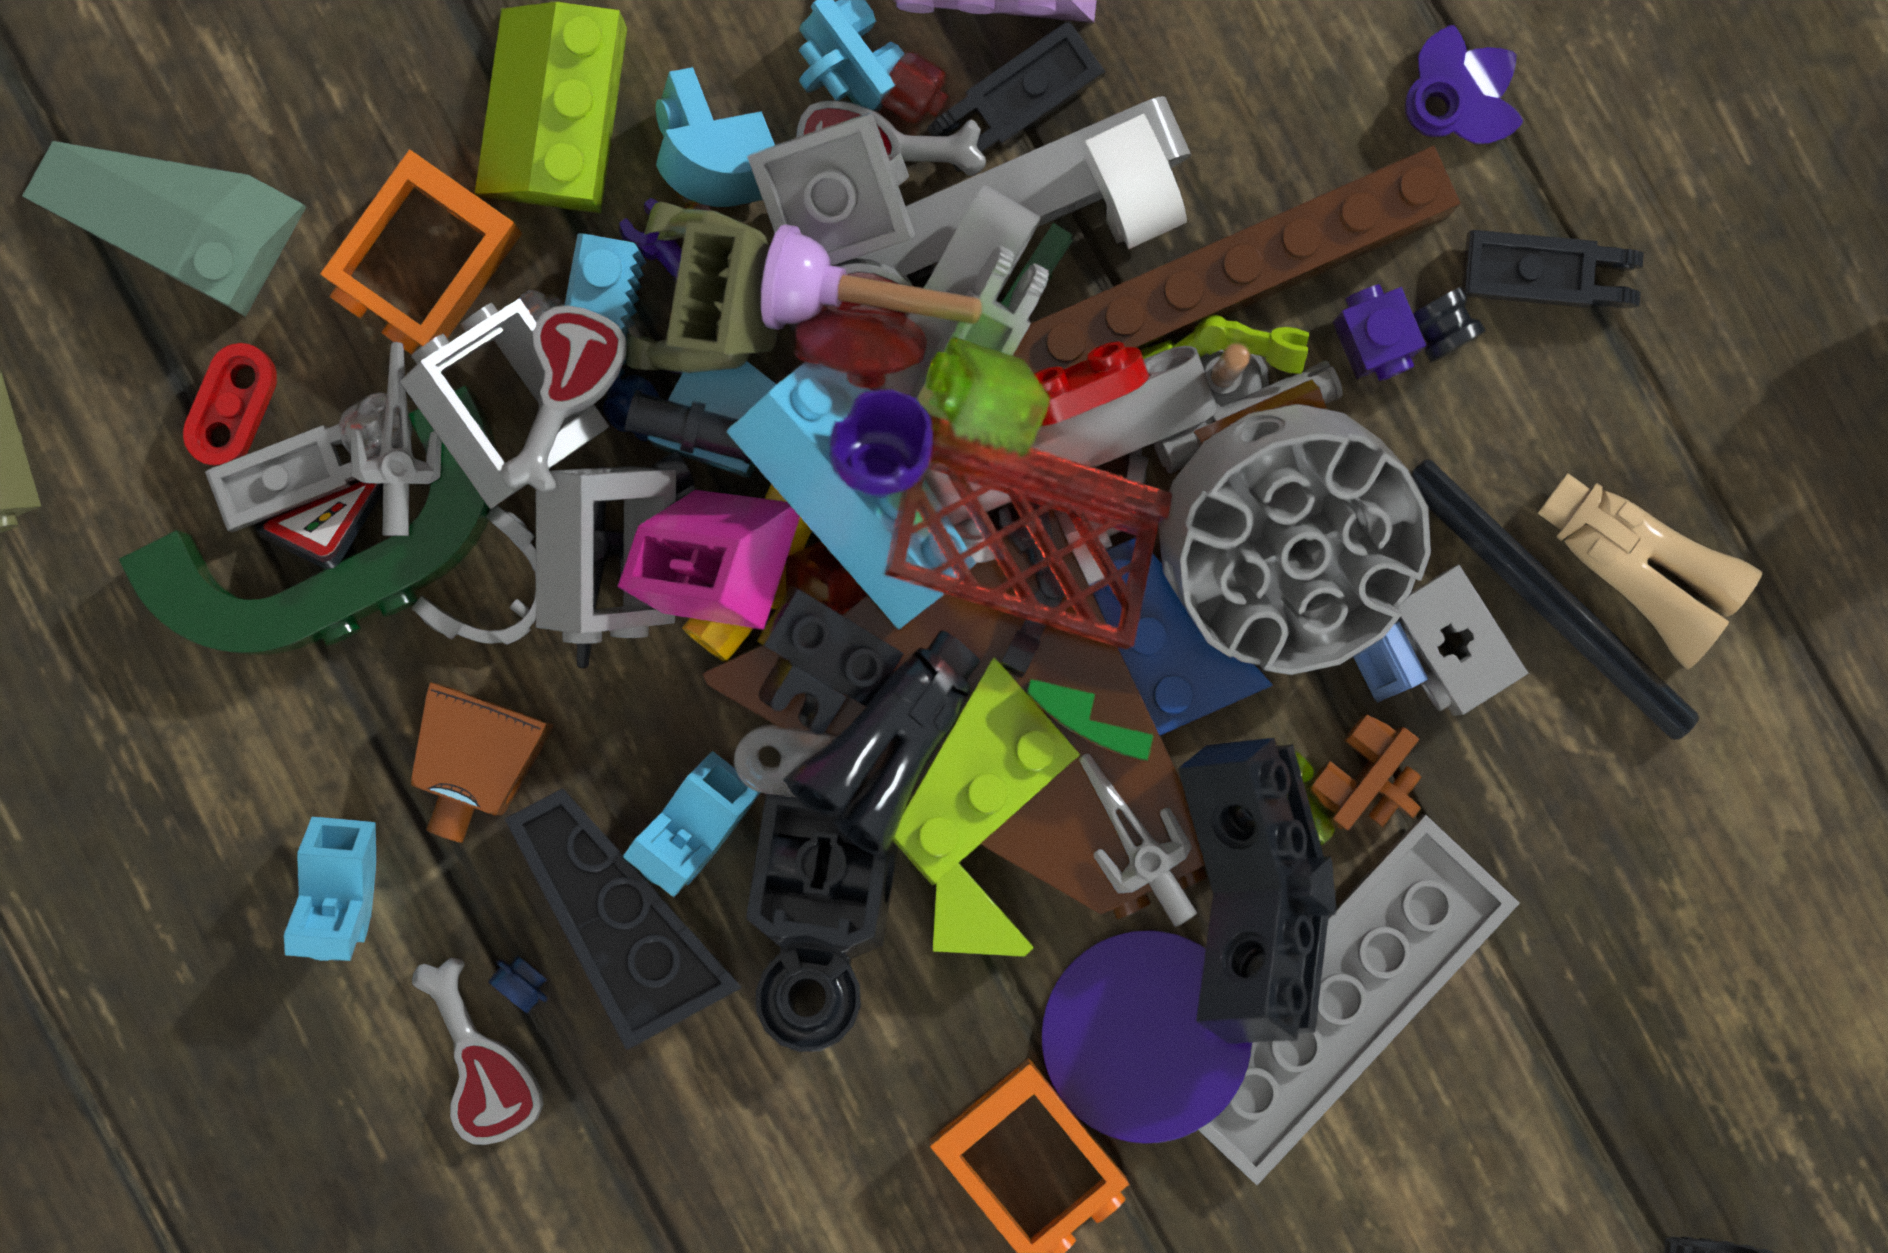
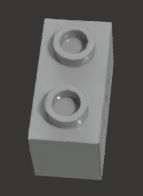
[1396,565,1529,716]

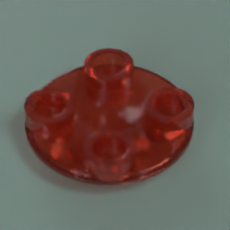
[795,304,927,389]

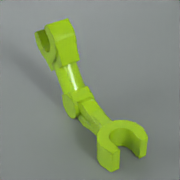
[1140,315,1309,374]

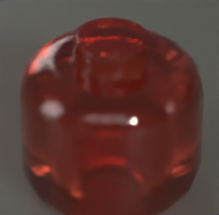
[881,51,949,124]

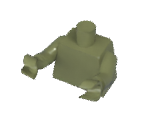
[625,202,778,373]

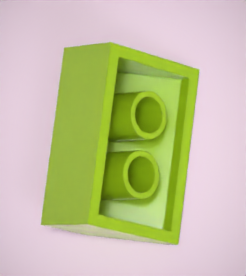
[475,2,627,213]

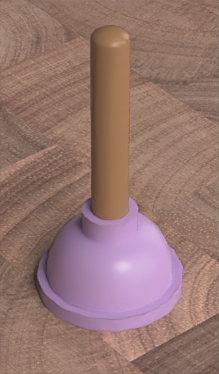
[761,224,982,330]

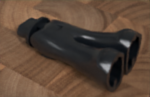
[783,630,980,857]

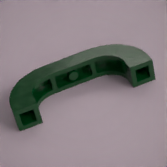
[119,386,497,655]

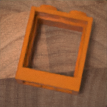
[320,149,522,355]
[930,1058,1129,1253]

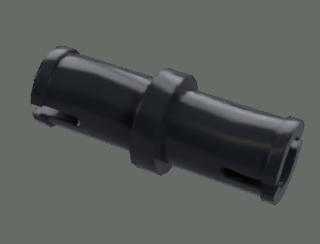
[625,390,751,464]

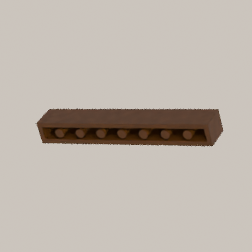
[984,146,1461,420]

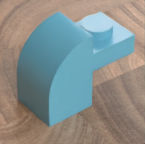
[656,67,775,207]
[623,751,763,897]
[284,816,376,961]

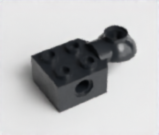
[746,790,898,1052]

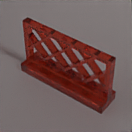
[884,415,1173,650]

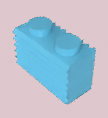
[564,234,646,377]

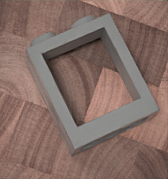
[400,299,609,509]
[536,466,676,643]

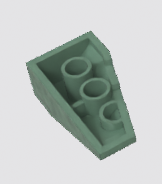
[22,141,306,317]

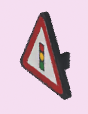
[255,481,383,569]

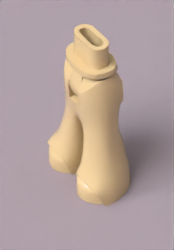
[1538,473,1762,670]

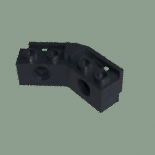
[1178,738,1336,1044]

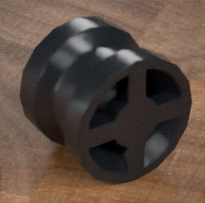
[1413,287,1486,363]

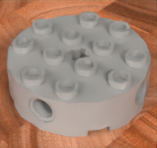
[1159,404,1431,675]

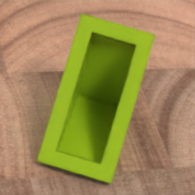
[933,863,1034,957]

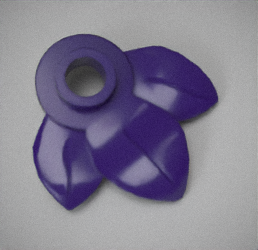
[1405,25,1523,145]

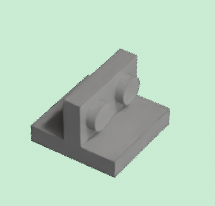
[747,112,915,266]

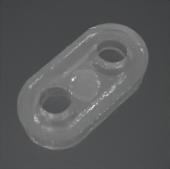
[734,725,862,797]

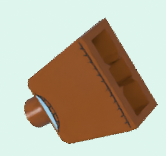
[411,682,554,843]

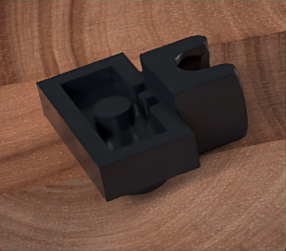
[757,585,904,735]

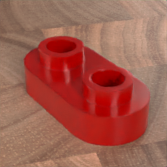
[1019,342,1149,426]
[183,343,277,467]

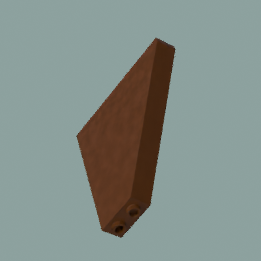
[702,509,1208,919]

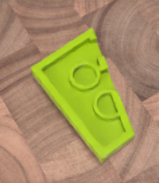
[893,657,1080,885]

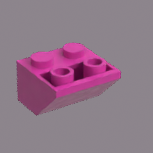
[618,490,800,630]

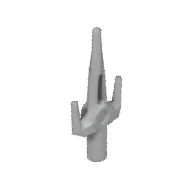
[351,342,442,536]
[1079,753,1197,927]

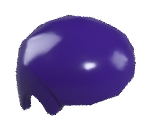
[829,389,932,498]

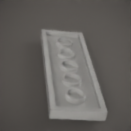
[1199,815,1520,1185]

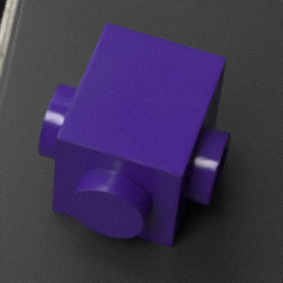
[1332,284,1426,382]

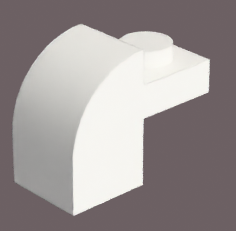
[1085,114,1187,249]

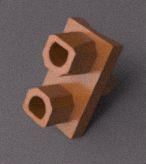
[1307,714,1422,831]

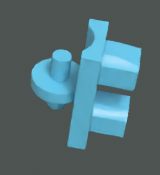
[799,0,911,112]

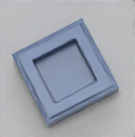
[1353,622,1428,702]

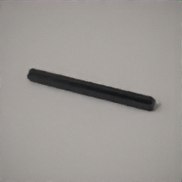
[1410,459,1699,740]

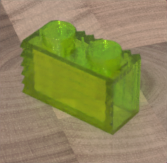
[926,336,1050,457]

